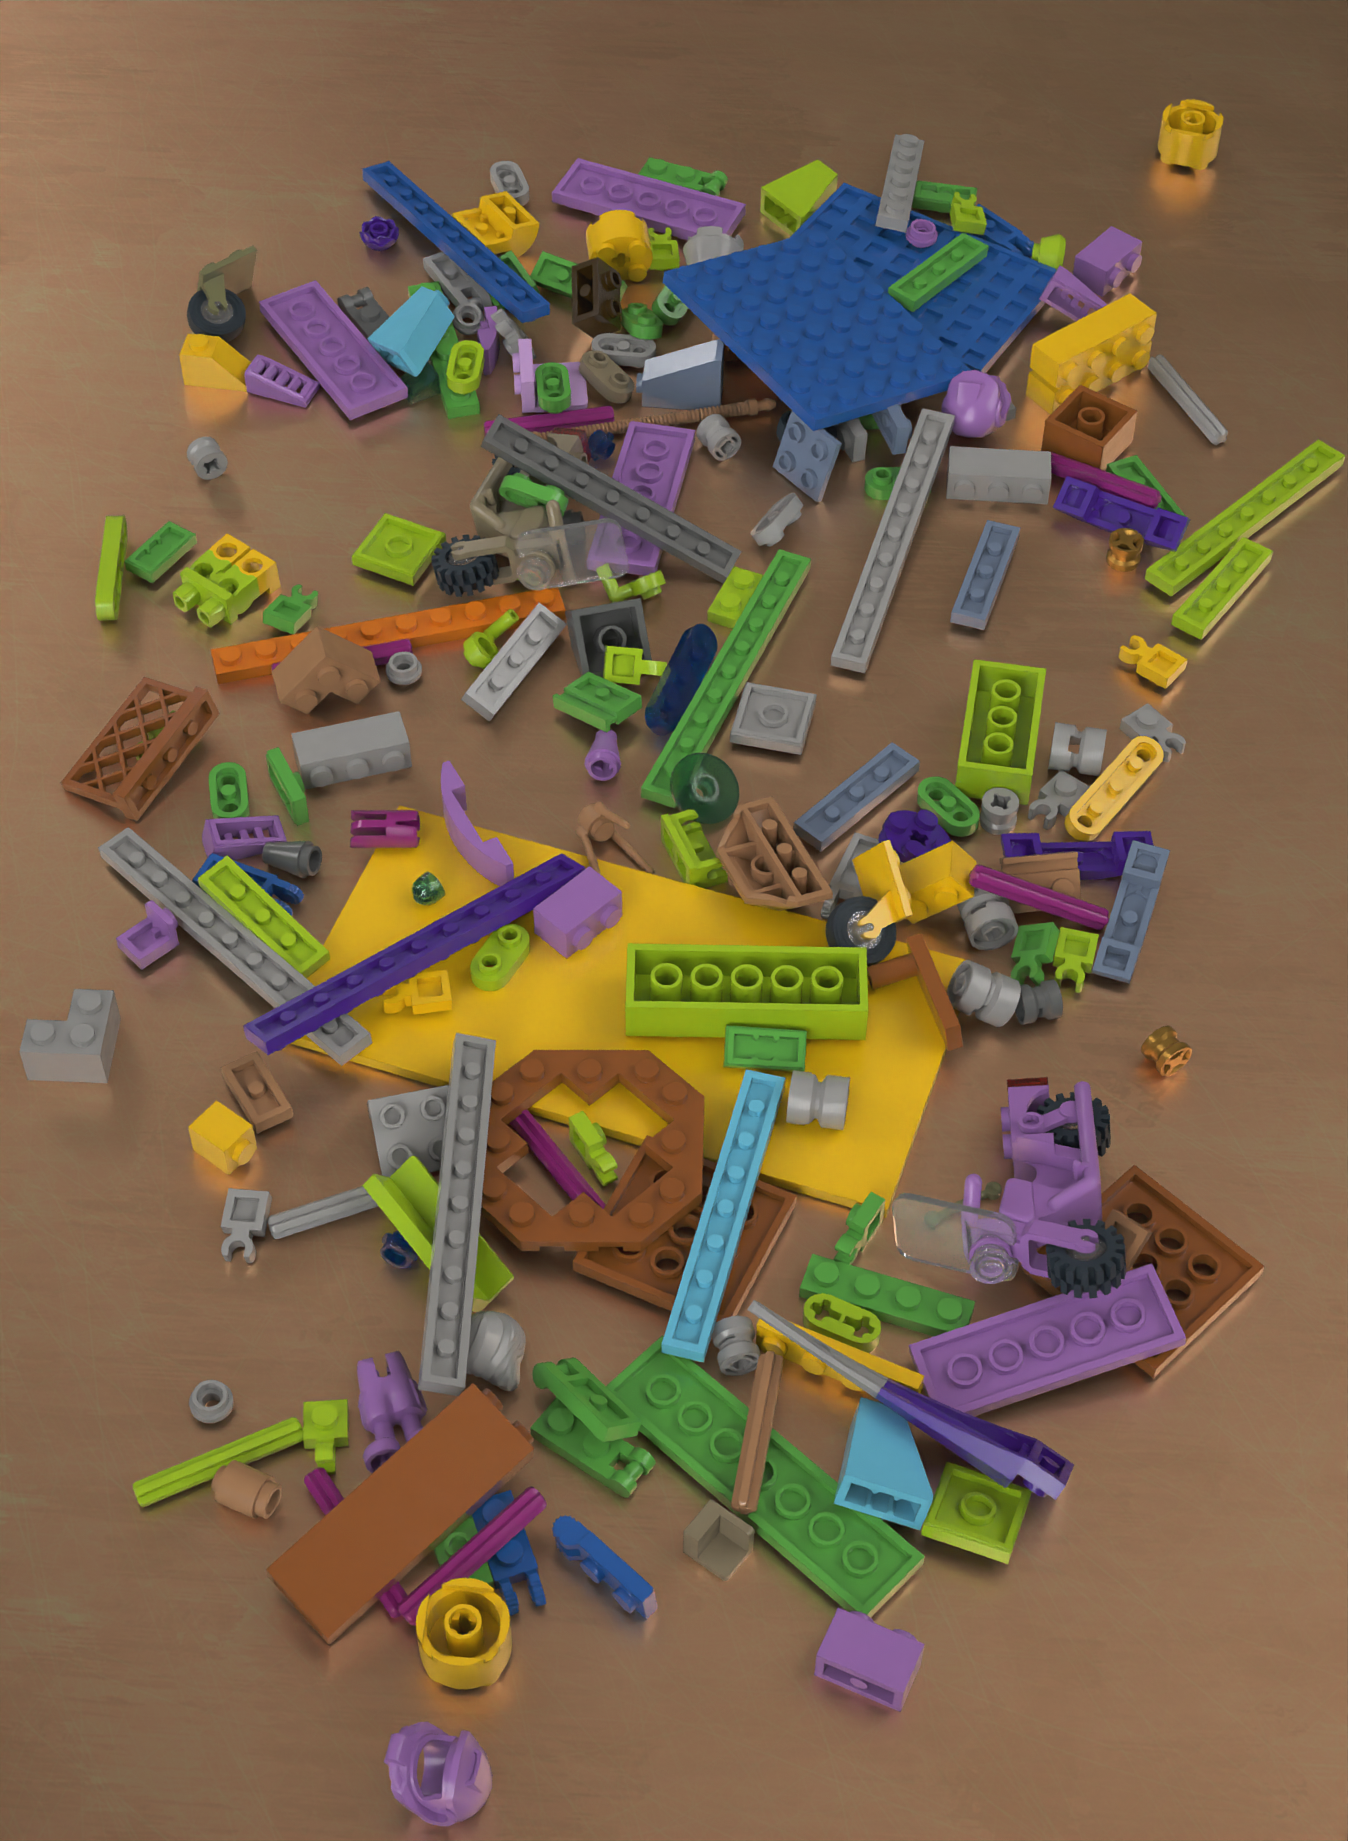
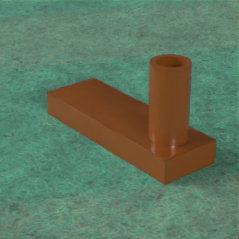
[867,933,963,1052]

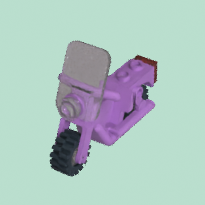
[892,1077,1126,1299]

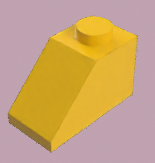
[179,333,251,392]

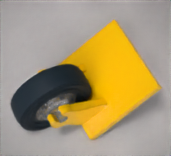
[826,840,913,967]

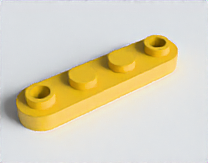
[1064,736,1164,842]

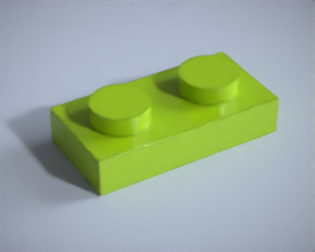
[707,566,764,629]

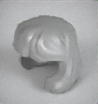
[466,1311,526,1391]

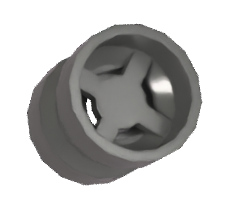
[1015,979,1063,1025]

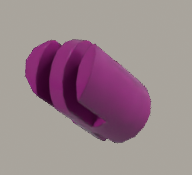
[350,810,420,848]

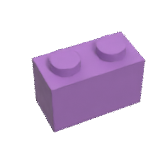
[1073,226,1142,297]
[533,866,622,959]
[814,1608,925,1712]

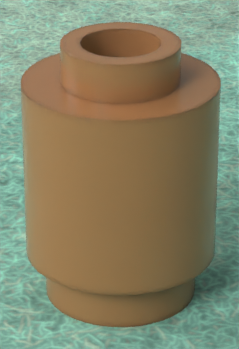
[212,1460,282,1519]

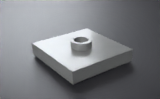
[730,682,817,755]

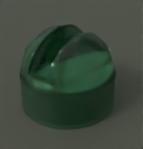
[411,871,445,906]

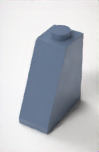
[636,339,724,411]

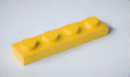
[756,1319,924,1394]

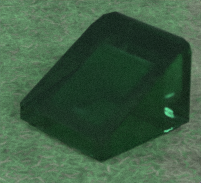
[400,361,440,404]

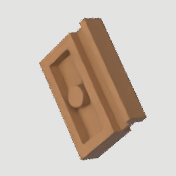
[1000,851,1082,913]

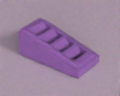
[1039,265,1107,321]
[244,355,320,408]
[202,815,287,861]

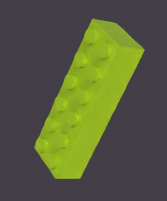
[625,943,868,1040]

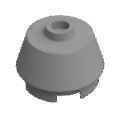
[683,226,744,265]

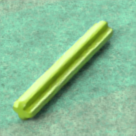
[133,1417,303,1507]

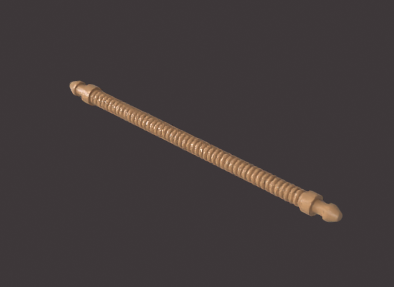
[532,398,776,441]

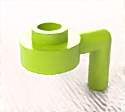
[595,561,666,603]
[463,609,519,669]

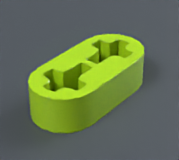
[803,1293,881,1353]

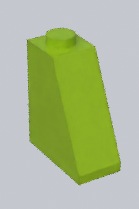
[760,159,838,236]

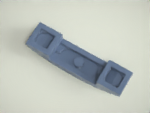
[1092,840,1170,984]

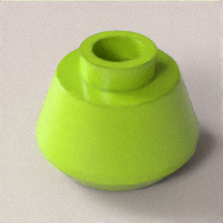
[1031,234,1066,269]

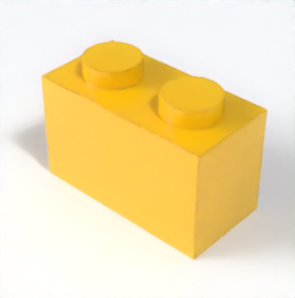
[899,841,976,924]

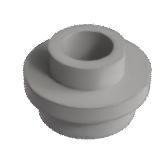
[452,303,484,335]
[386,652,422,685]
[189,1380,234,1423]

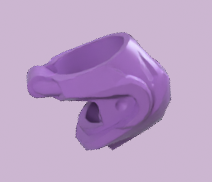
[942,370,1011,438]
[384,1722,493,1826]

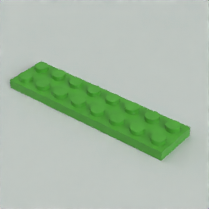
[606,1335,925,1618]

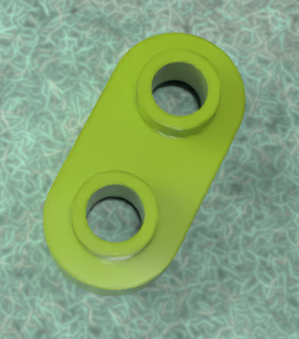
[446,340,485,394]
[470,924,530,991]

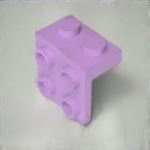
[512,339,588,413]

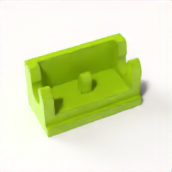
[661,810,728,889]

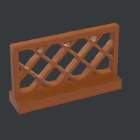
[61,677,220,821]

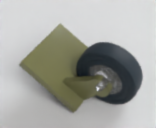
[187,245,257,342]

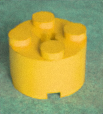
[1158,99,1224,170]
[586,210,653,282]
[416,1578,512,1689]

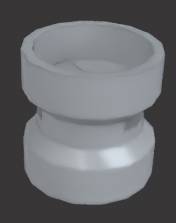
[696,414,741,461]
[712,1316,761,1376]

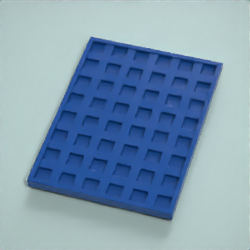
[790,183,1057,373]
[663,230,972,431]

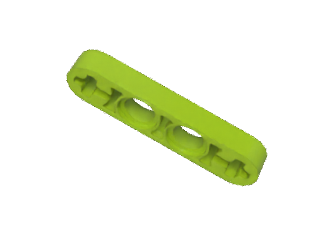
[95,515,128,621]

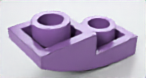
[477,306,500,376]

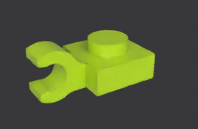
[603,646,667,685]
[303,1399,349,1475]

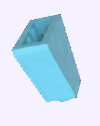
[367,286,455,377]
[834,1397,933,1530]

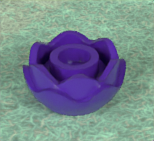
[359,216,399,251]

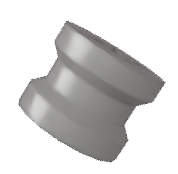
[186,437,228,480]
[980,787,1019,835]

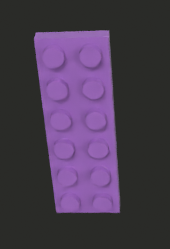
[552,158,746,240]
[259,280,408,420]
[587,421,695,576]
[909,1264,1186,1416]

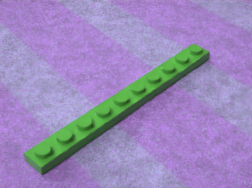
[641,549,811,808]

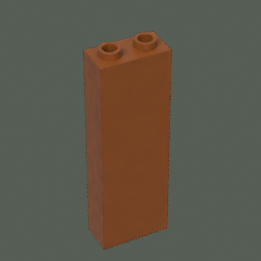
[266,1383,534,1645]

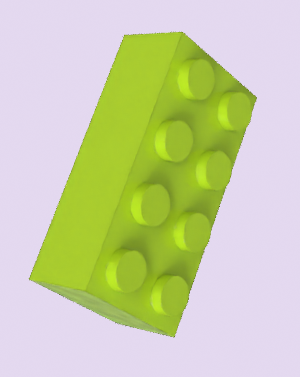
[955,659,1046,805]

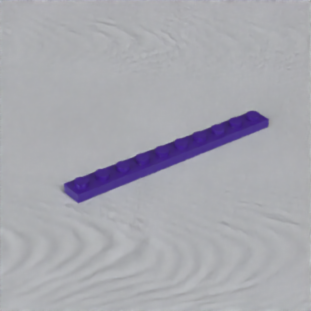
[243,853,585,1055]

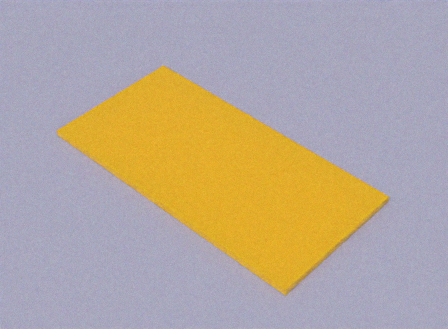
[290,805,966,1218]

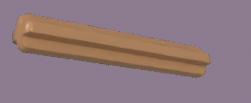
[731,1351,784,1515]

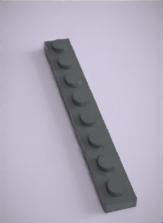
[481,414,742,584]

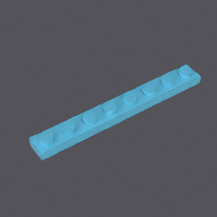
[662,1069,786,1363]

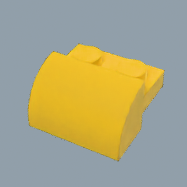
[452,191,540,258]

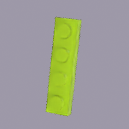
[1171,537,1273,640]
[198,855,330,978]

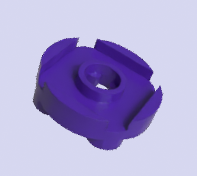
[878,809,951,863]

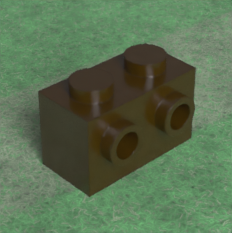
[571,257,622,339]

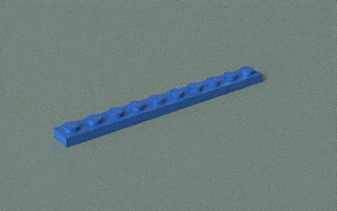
[362,161,550,323]

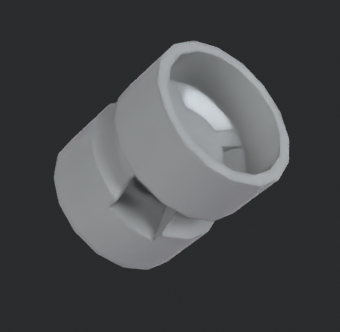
[1048,722,1107,776]
[957,888,1019,950]
[947,960,1021,1027]
[786,1070,850,1130]

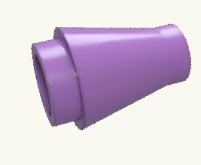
[584,730,621,781]

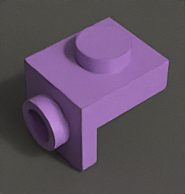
[116,900,179,970]

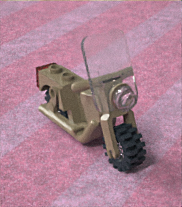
[431,427,629,597]

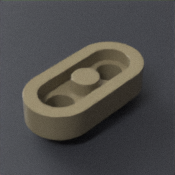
[579,350,635,403]

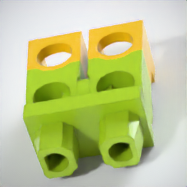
[172,533,281,628]

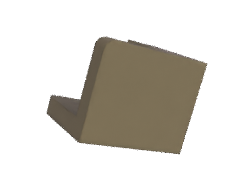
[683,1499,755,1581]

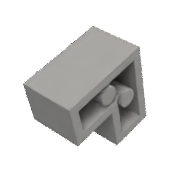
[19,989,121,1083]

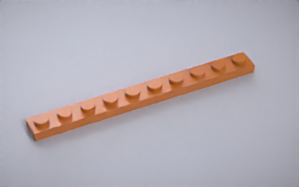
[210,586,566,684]

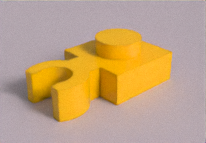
[1119,635,1187,689]
[383,969,453,1015]

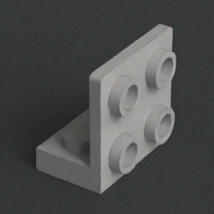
[367,1085,449,1177]

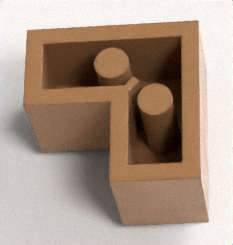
[272,626,381,714]

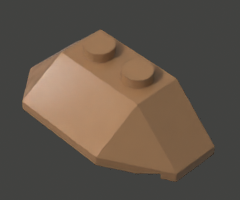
[716,796,833,911]

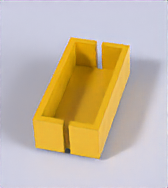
[1026,293,1157,415]

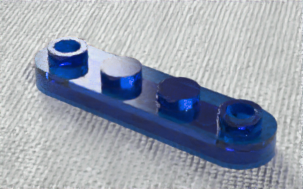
[645,624,718,736]

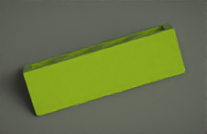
[362,1156,514,1312]

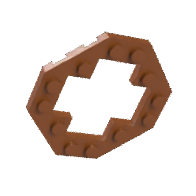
[481,1050,705,1251]

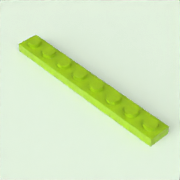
[1145,439,1345,597]

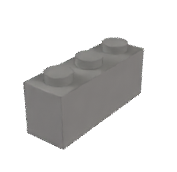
[946,446,1051,505]
[291,711,412,790]

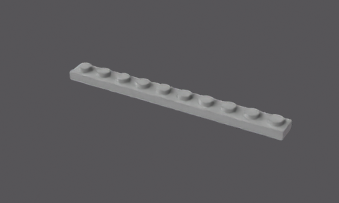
[831,408,955,673]
[98,827,372,1066]
[418,1033,496,1396]

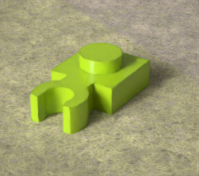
[949,192,987,235]
[648,227,680,271]
[1052,927,1099,993]
[569,1111,618,1187]

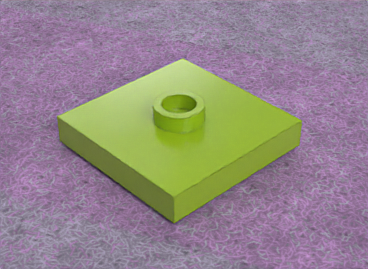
[352,513,446,586]
[921,1462,1032,1564]

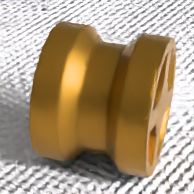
[1106,528,1144,572]
[1141,1025,1193,1076]

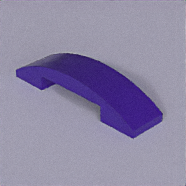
[1053,476,1190,552]
[1000,831,1154,881]

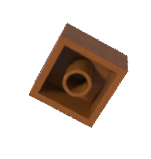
[1041,385,1138,471]

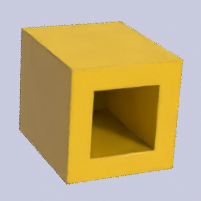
[188,1100,257,1175]

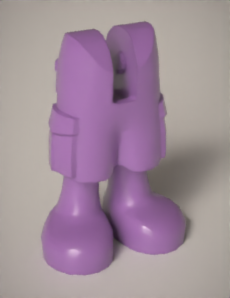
[357,1351,427,1473]

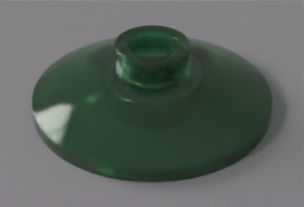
[670,753,739,824]

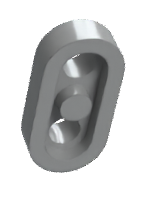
[490,161,529,206]
[591,333,656,368]
[750,493,803,547]

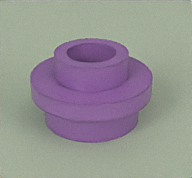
[906,219,938,248]

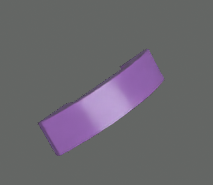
[441,760,514,886]

